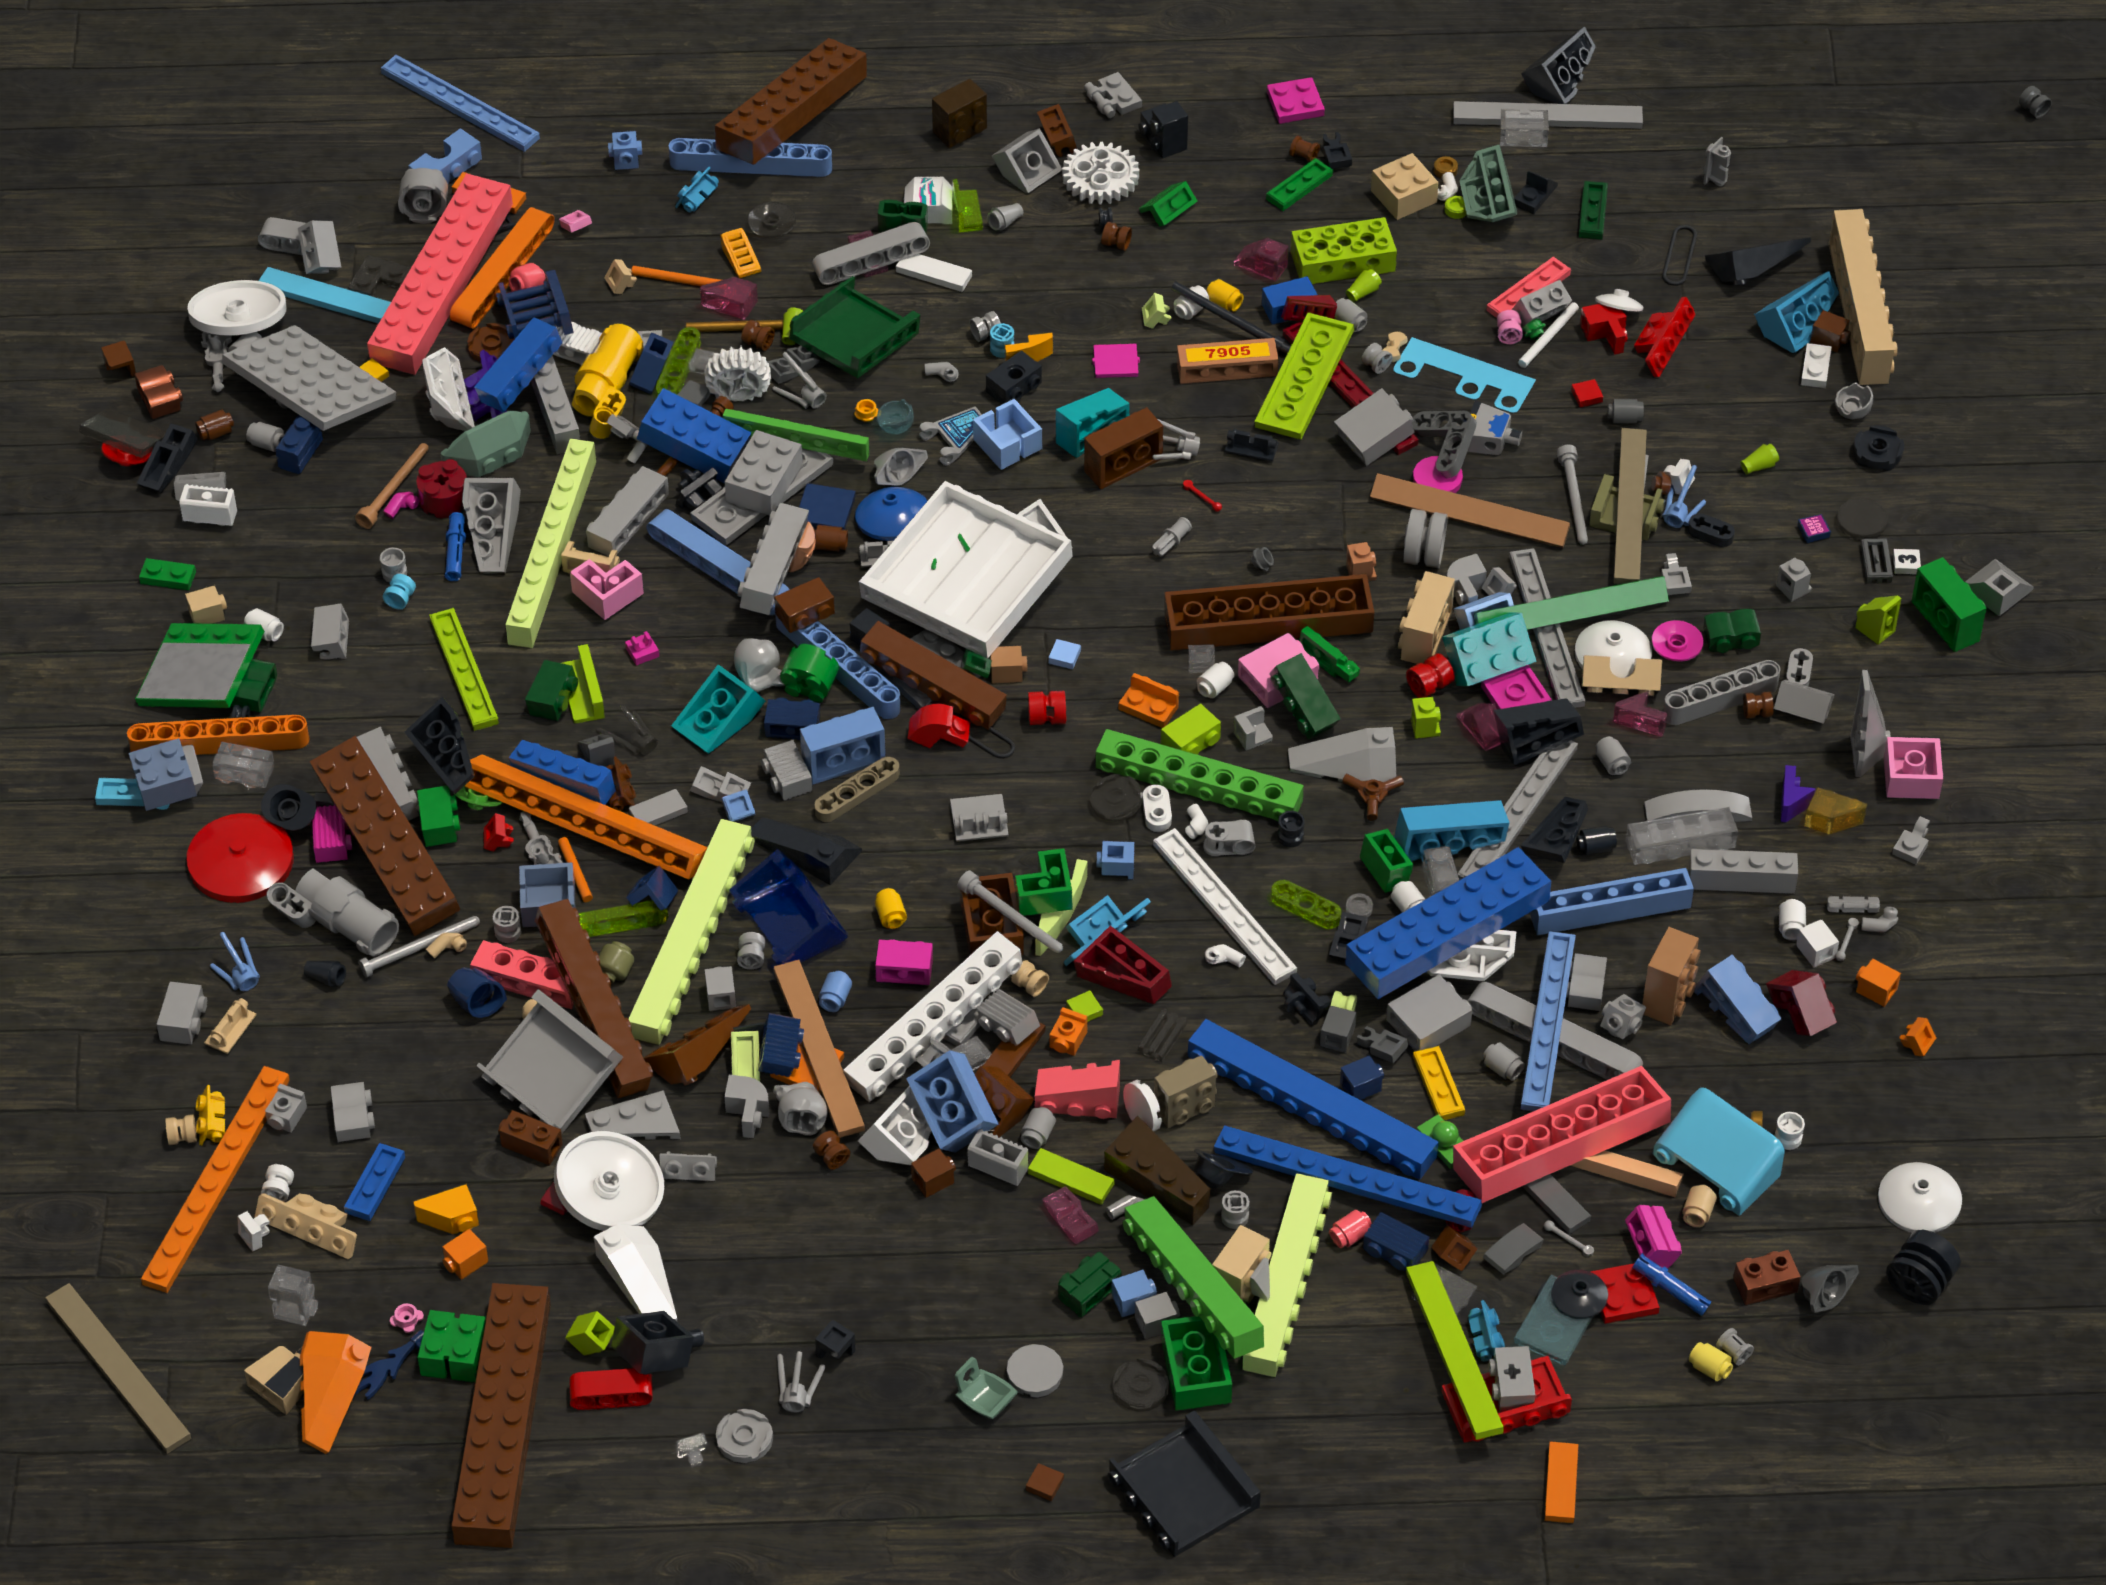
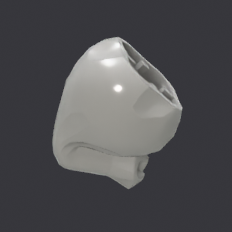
[734,638,785,692]
[773,1082,827,1136]

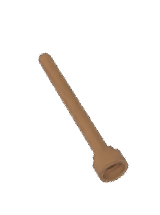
[355,443,429,529]

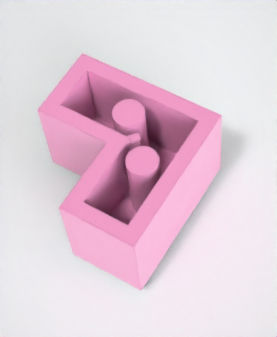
[570,559,644,620]

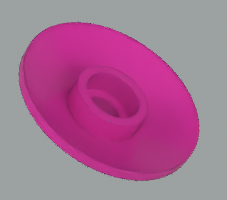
[1652,620,1703,662]

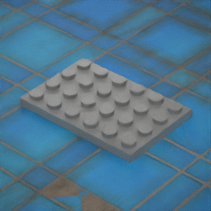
[222,325,396,431]

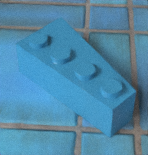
[1394,801,1510,862]

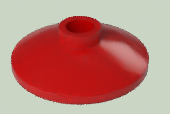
[101,438,152,466]

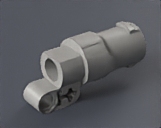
[267,869,399,956]

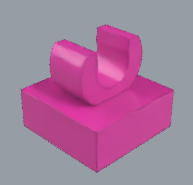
[625,631,660,666]

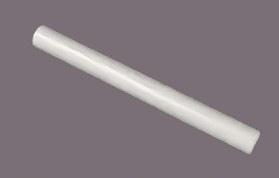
[1518,302,1579,368]

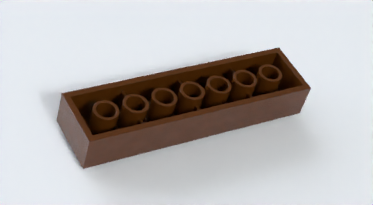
[715,38,867,165]
[1164,574,1374,650]
[309,735,461,936]

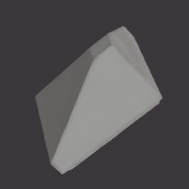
[1250,1258,1270,1301]

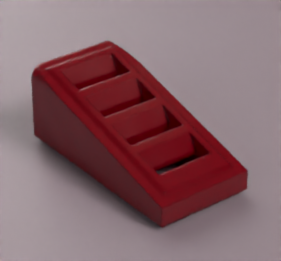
[1281,295,1337,322]

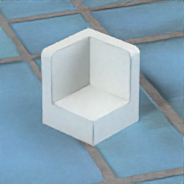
[1797,920,1839,968]

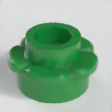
[1522,318,1546,340]

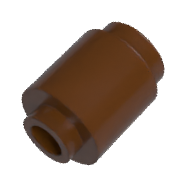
[195,409,234,441]
[814,525,848,552]

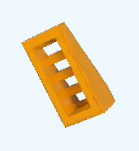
[721,228,761,279]

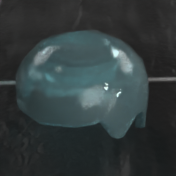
[877,399,914,435]

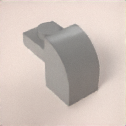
[1447,554,1487,606]
[725,1075,769,1138]

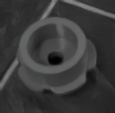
[1251,547,1274,571]

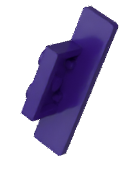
[464,350,507,421]

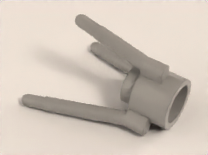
[772,352,827,409]
[1153,419,1200,460]
[777,1351,825,1412]

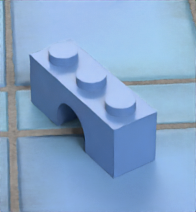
[408,128,482,184]

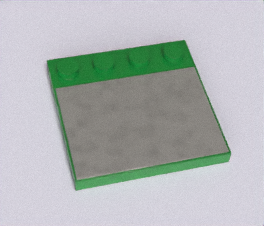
[135,623,265,708]

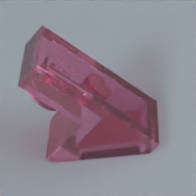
[1613,692,1668,737]

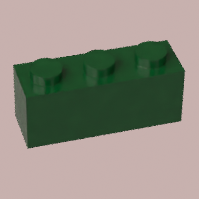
[1269,653,1341,740]

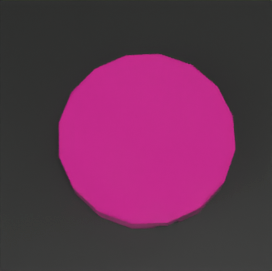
[1413,456,1463,493]

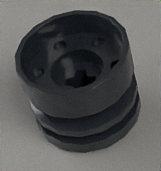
[1886,1229,1961,1305]

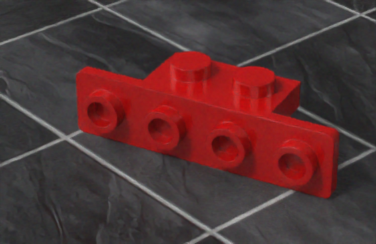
[1634,297,1695,377]

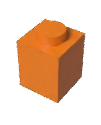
[1856,959,1901,1007]
[442,1228,488,1280]

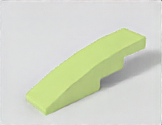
[1035,859,1087,956]

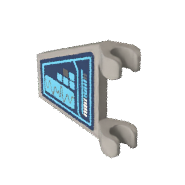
[919,407,982,466]

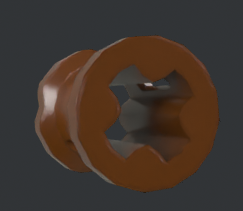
[1289,136,1320,163]

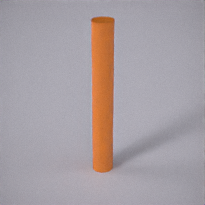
[558,837,593,902]

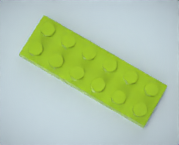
[1255,313,1354,440]

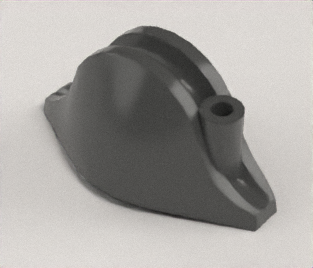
[1801,1265,1859,1313]

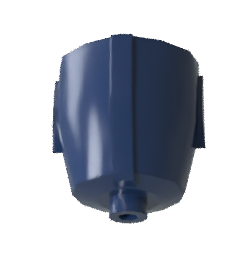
[447,967,507,1018]

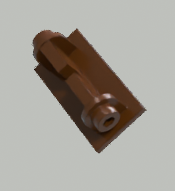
[606,756,636,811]

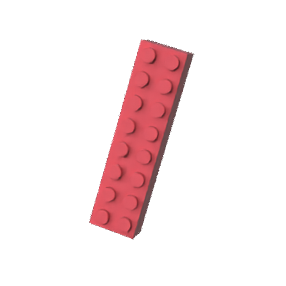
[1453,1066,1671,1203]

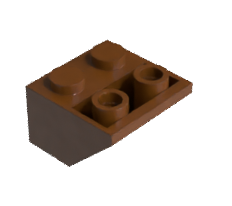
[975,1066,1034,1138]

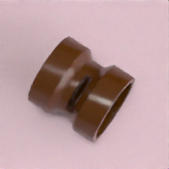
[1101,222,1132,251]
[741,320,775,351]
[1743,692,1773,719]
[813,1131,851,1169]

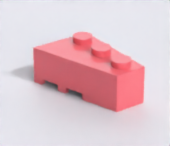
[1035,1060,1120,1119]

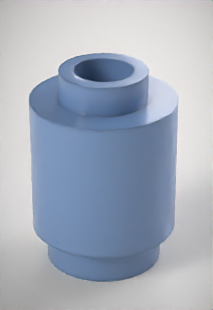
[819,971,852,1012]

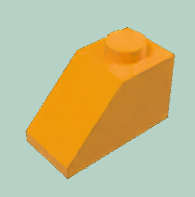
[413,1185,479,1234]

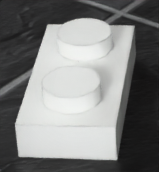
[1801,343,1832,388]

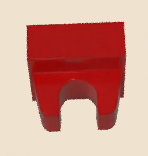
[484,813,514,851]

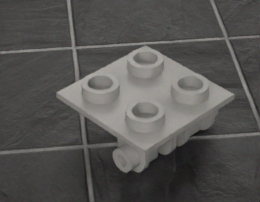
[950,794,1009,842]

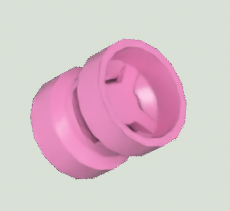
[1497,310,1523,344]

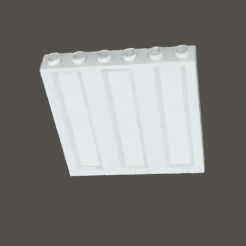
[859,481,1073,658]

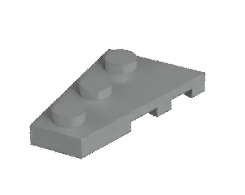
[585,1091,680,1140]

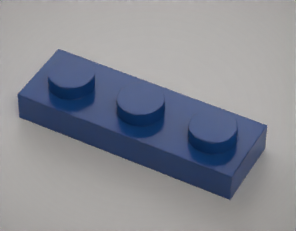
[344,1143,405,1221]

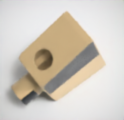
[244,1346,304,1415]

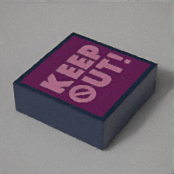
[1797,514,1831,543]

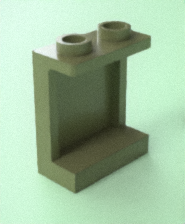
[1589,474,1665,541]

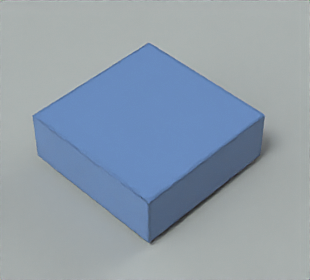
[721,789,756,822]

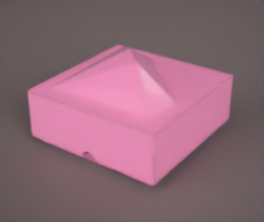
[559,210,592,233]

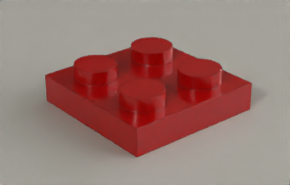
[1591,1264,1660,1324]

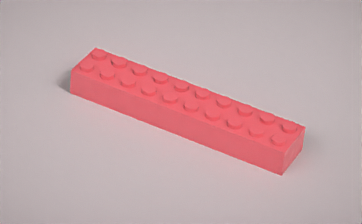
[367,173,513,375]

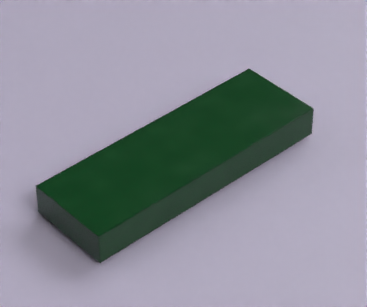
[1579,181,1608,240]

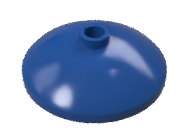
[855,487,927,541]

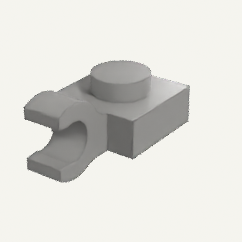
[1661,553,1692,595]
[1892,816,1930,865]

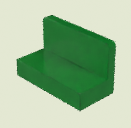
[1139,181,1197,227]

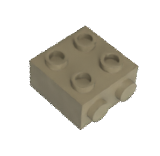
[1154,1055,1218,1128]

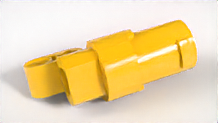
[572,324,643,439]

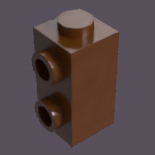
[498,1110,563,1166]

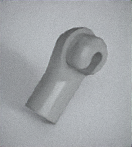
[1861,907,1898,932]

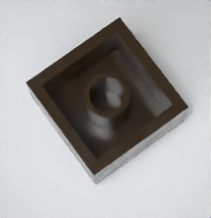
[932,78,987,148]

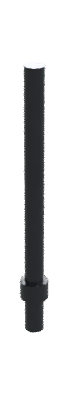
[1171,281,1291,355]

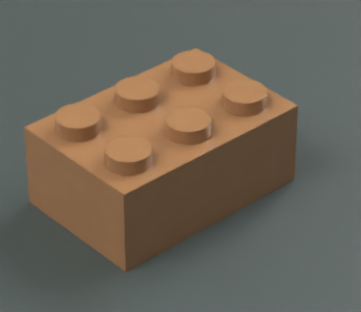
[1643,927,1701,1025]

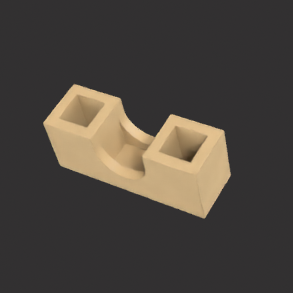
[1581,655,1662,696]

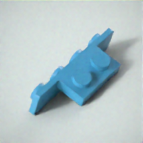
[1063,895,1151,966]

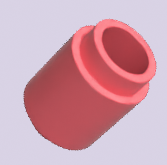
[1329,1210,1372,1248]

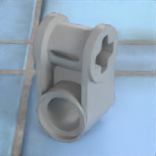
[1203,820,1256,856]

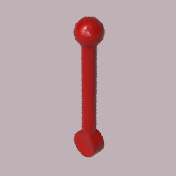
[1183,480,1222,512]

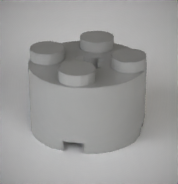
[398,168,448,224]

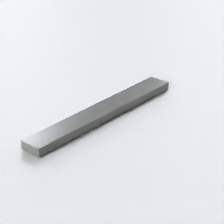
[1453,101,1643,129]
[1509,548,1585,708]
[1457,741,1578,881]

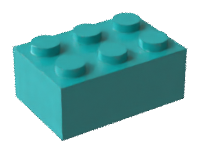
[1442,612,1537,686]

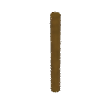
[686,320,783,332]

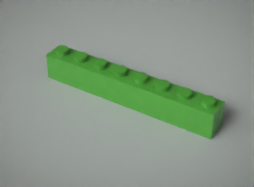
[1123,1196,1264,1359]

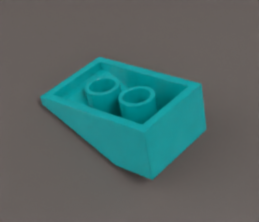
[671,665,766,754]

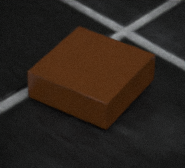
[1026,1463,1064,1501]

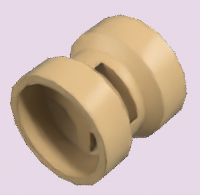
[1012,960,1049,997]
[166,1115,197,1145]

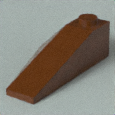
[644,1004,751,1086]

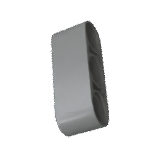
[258,217,306,255]

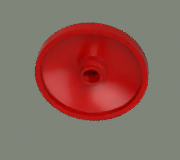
[187,813,294,903]

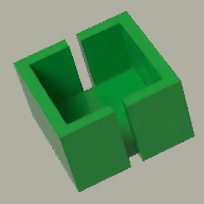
[418,1310,486,1382]

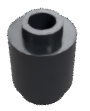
[1576,826,1617,856]

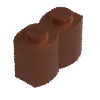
[134,365,183,419]

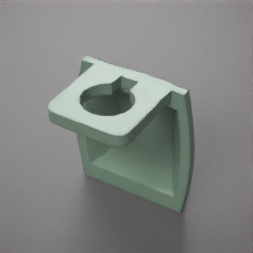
[955,1357,1018,1419]

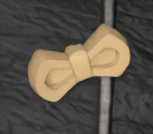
[1383,332,1408,362]

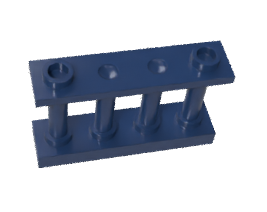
[496,270,574,340]

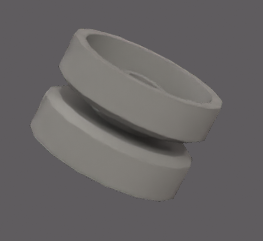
[1404,509,1448,568]

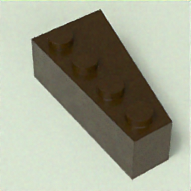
[1104,1115,1210,1226]

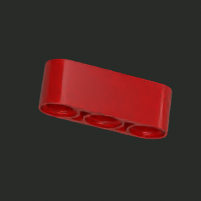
[569,1368,653,1410]

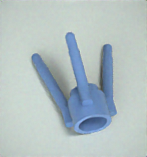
[1662,465,1706,528]
[210,932,260,991]

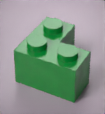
[1015,848,1073,916]

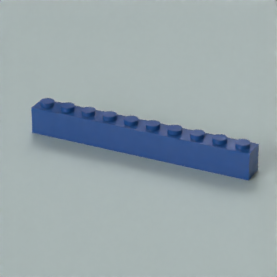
[1188,1019,1439,1180]

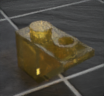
[1804,787,1867,834]

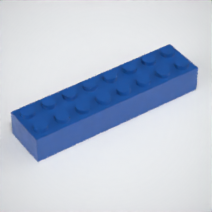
[1346,847,1551,999]

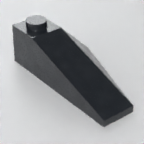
[1521,27,1596,104]

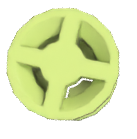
[1331,991,1357,1012]

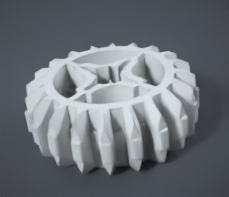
[704,347,771,402]

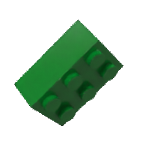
[1911,557,1986,652]
[1161,1316,1232,1411]

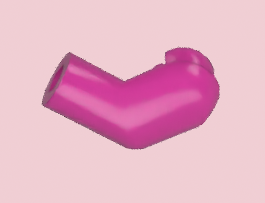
[383,492,419,519]

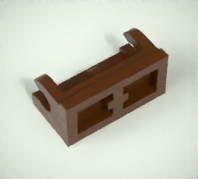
[1037,104,1077,157]

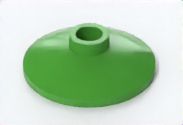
[455,786,503,810]

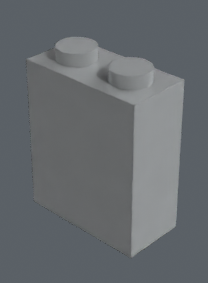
[1334,388,1414,466]
[1387,974,1473,1051]

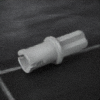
[1152,517,1192,557]

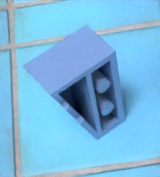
[1694,955,1781,1044]

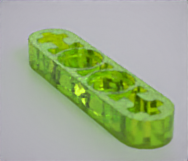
[656,327,701,397]
[578,900,669,937]

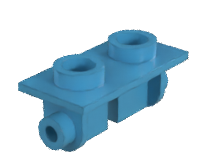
[675,167,719,212]
[1468,1300,1505,1361]

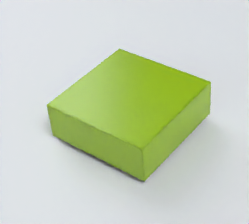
[1066,991,1103,1022]

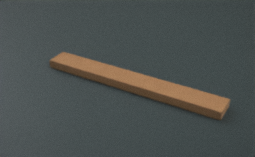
[1370,473,1570,548]
[774,960,865,1138]

